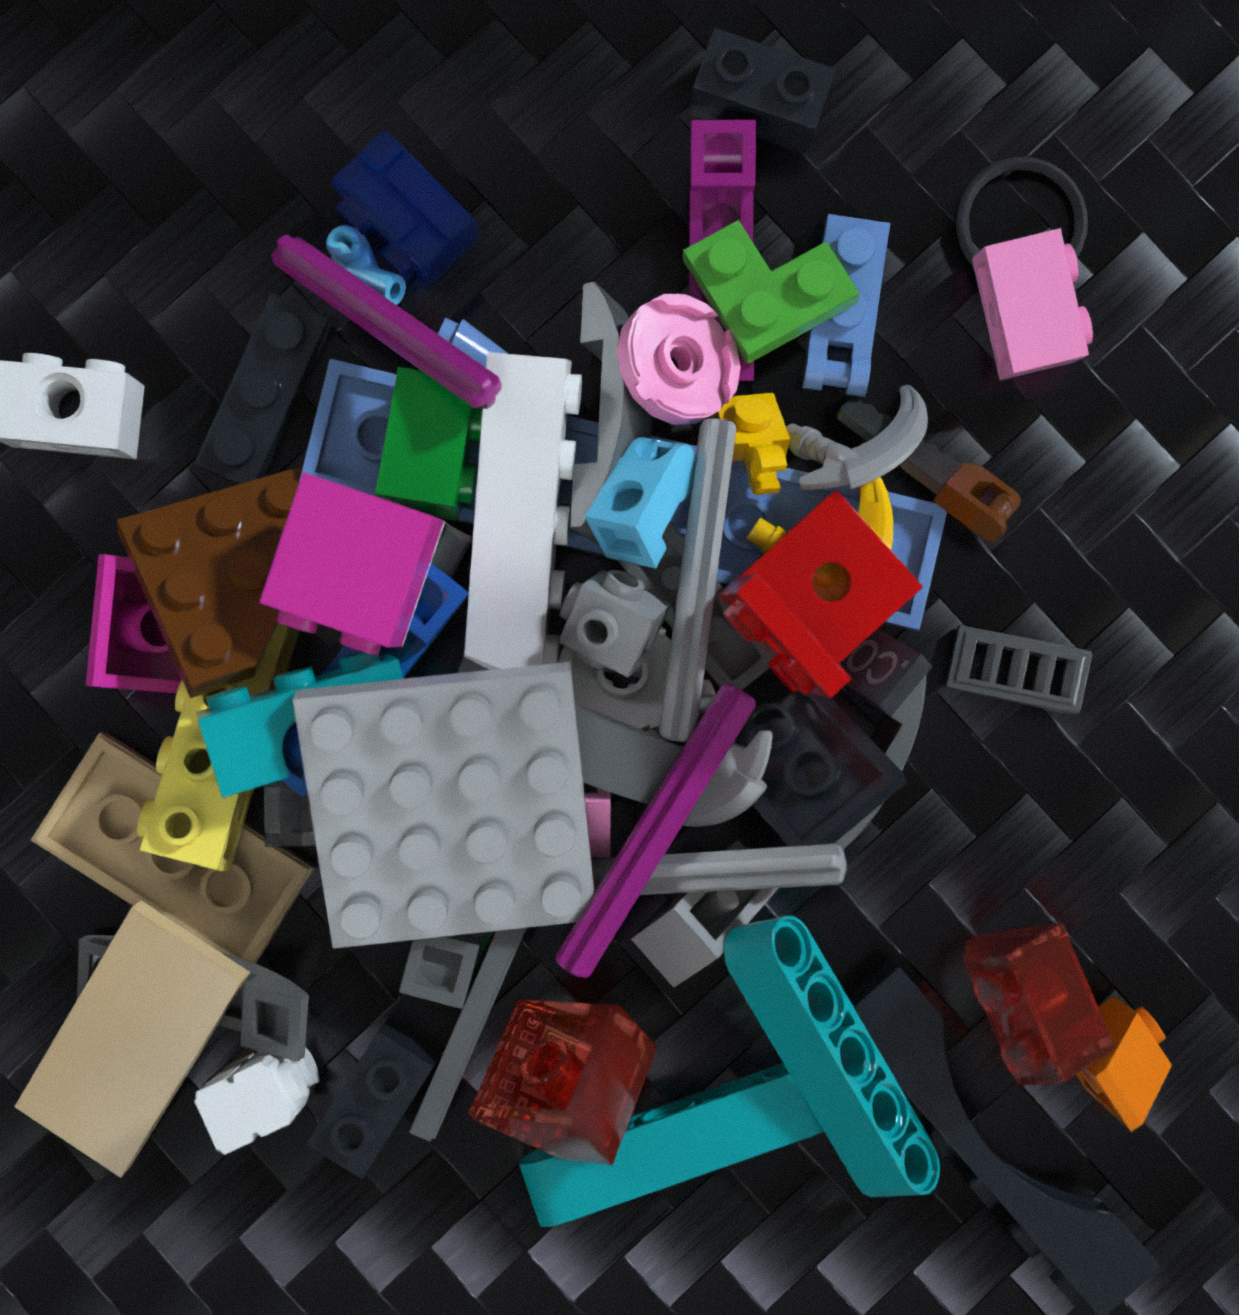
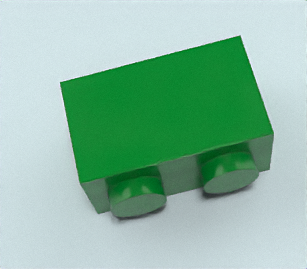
[375,367,483,521]

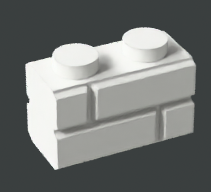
[194,1047,320,1155]

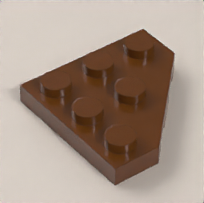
[117,466,303,698]

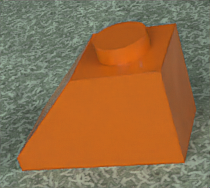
[1052,996,1172,1132]

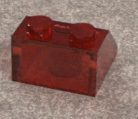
[964,923,1116,1085]
[468,1000,657,1166]

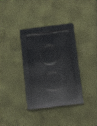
[697,668,907,847]

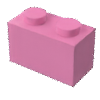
[972,228,1093,380]

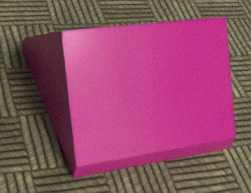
[86,554,182,693]

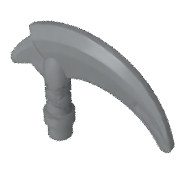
[786,385,928,490]
[683,679,772,827]

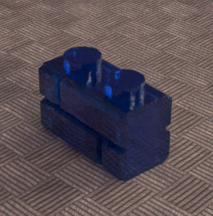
[332,130,480,286]

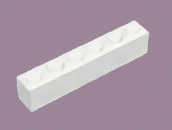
[464,352,582,669]

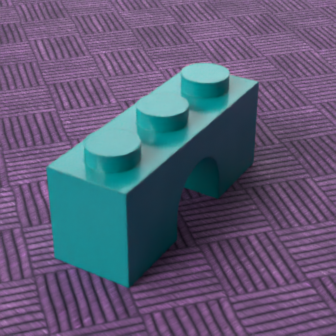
[197,651,404,798]

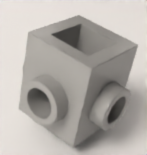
[558,569,671,678]

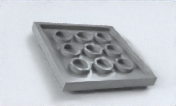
[293,662,594,948]

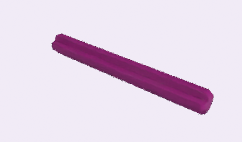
[272,235,502,409]
[556,683,756,978]

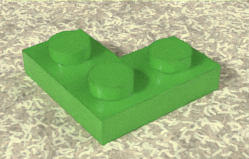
[683,220,860,364]

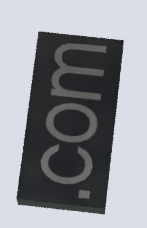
[839,629,932,717]

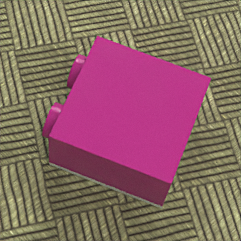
[259,472,445,656]

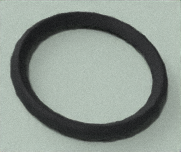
[956,157,1088,267]

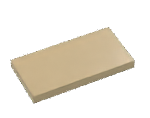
[31,732,317,964]
[14,900,251,1178]

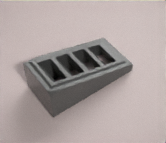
[944,625,1092,714]

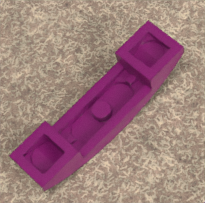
[689,120,756,381]

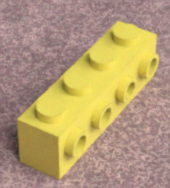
[137,622,300,873]

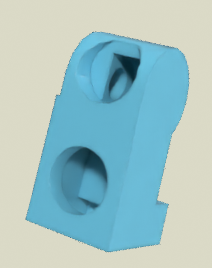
[584,437,697,568]

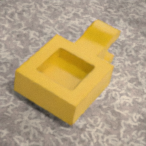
[710,393,790,495]

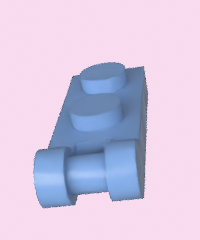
[802,214,890,397]

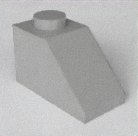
[631,839,778,987]

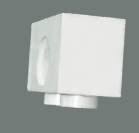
[0,353,145,459]

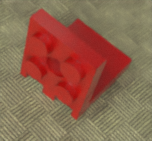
[717,489,923,698]

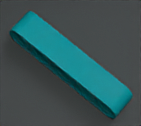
[724,916,940,1198]
[518,1063,824,1227]

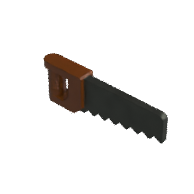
[836,396,1021,542]

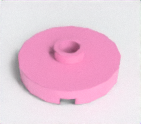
[617,294,741,425]

